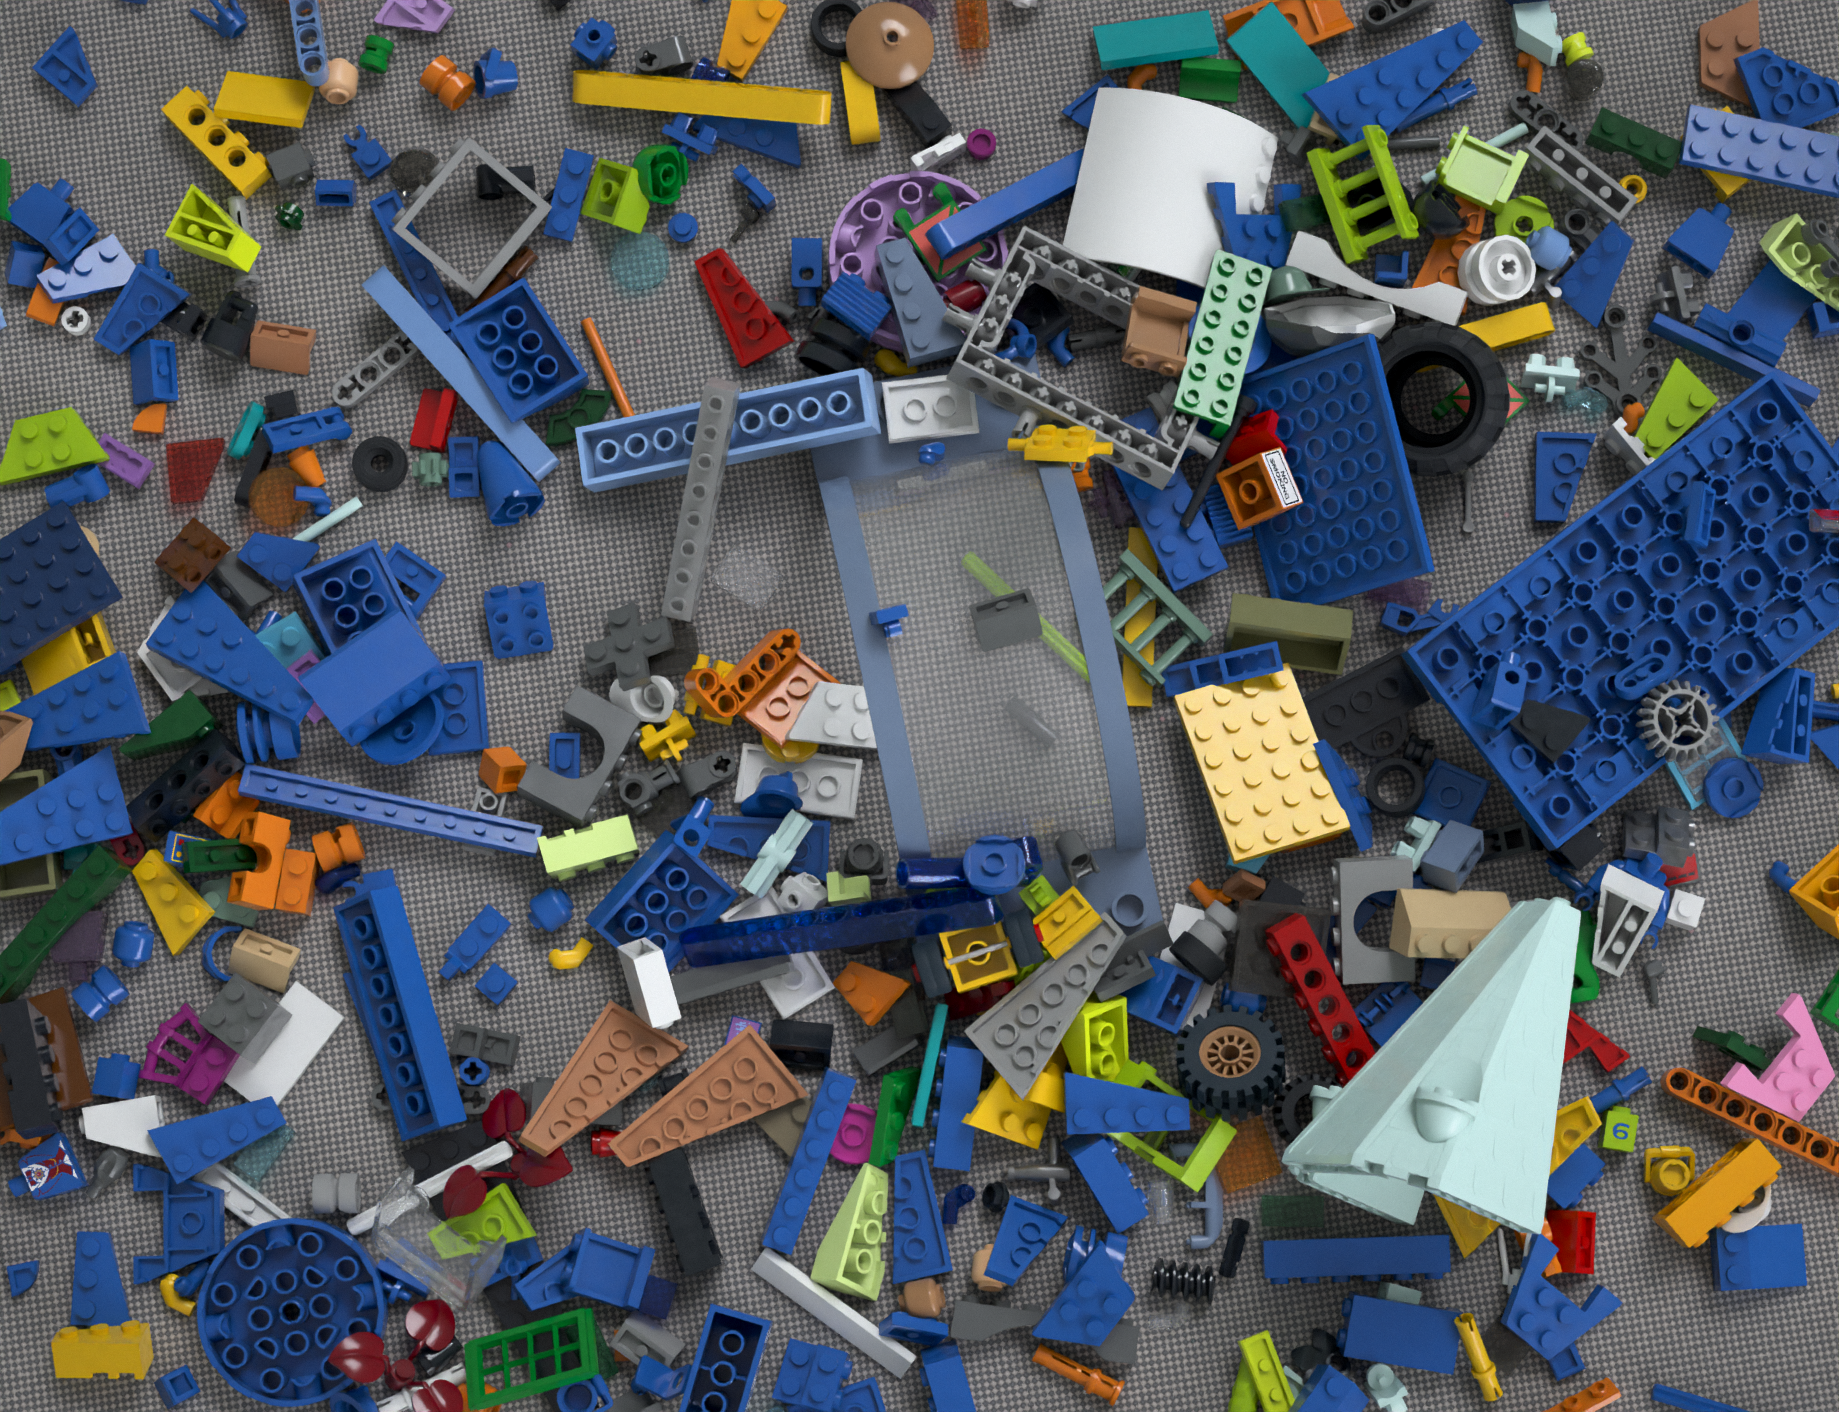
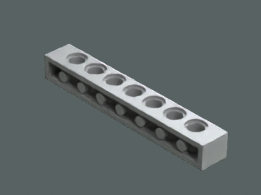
[661,377,741,622]

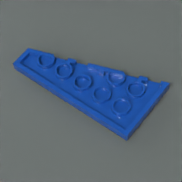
[1302,20,1483,161]
[145,580,314,726]
[5,651,151,752]

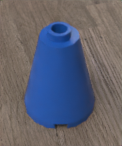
[476,440,545,527]

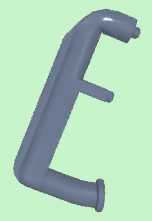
[1168,1142,1223,1249]

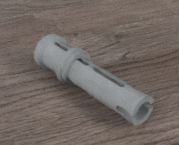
[227,196,261,288]

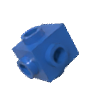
[570,17,618,70]

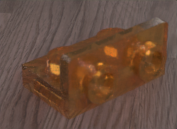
[956,0,990,50]

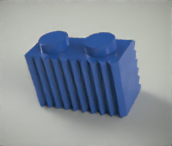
[821,271,892,341]
[1200,484,1253,549]

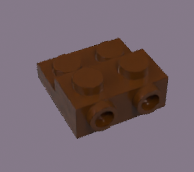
[154,517,231,593]

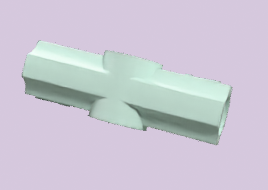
[741,808,813,899]

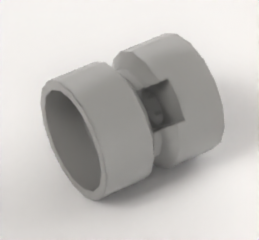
[1188,900,1245,956]
[312,1173,361,1214]

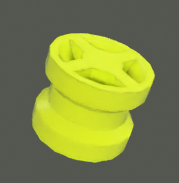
[1562,32,1594,68]

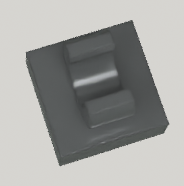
[1279,126,1316,167]

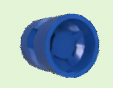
[71,965,130,1022]

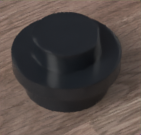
[982,1181,1009,1213]

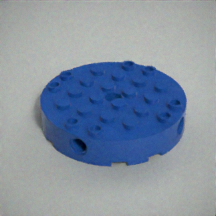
[197,1218,388,1407]

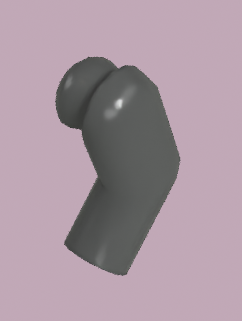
[764,301,800,324]

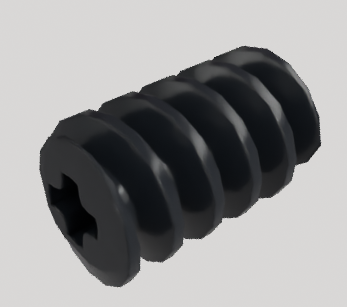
[1150,1258,1216,1306]

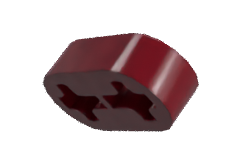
[110,817,148,866]

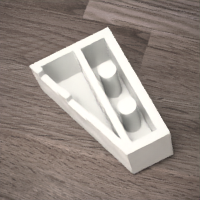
[1592,864,1665,978]

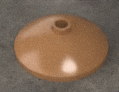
[845,2,934,89]

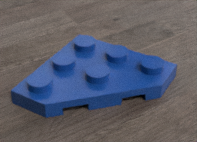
[1733,47,1839,128]

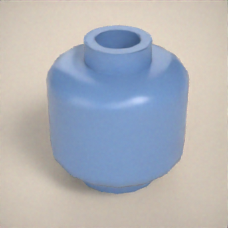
[1525,226,1572,271]

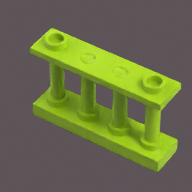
[1306,125,1420,264]

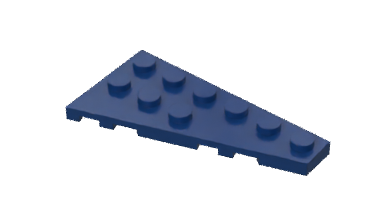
[0,745,133,866]

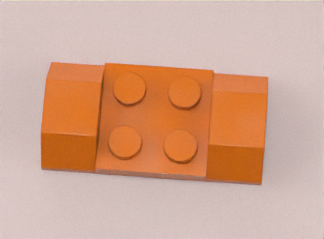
[1222,0,1354,70]

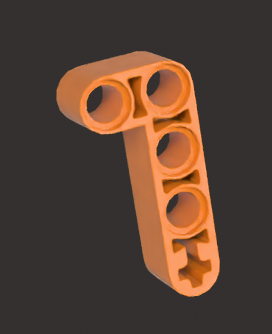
[684,628,801,718]

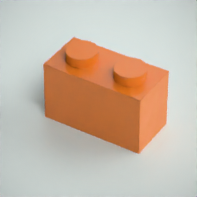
[275,849,320,916]

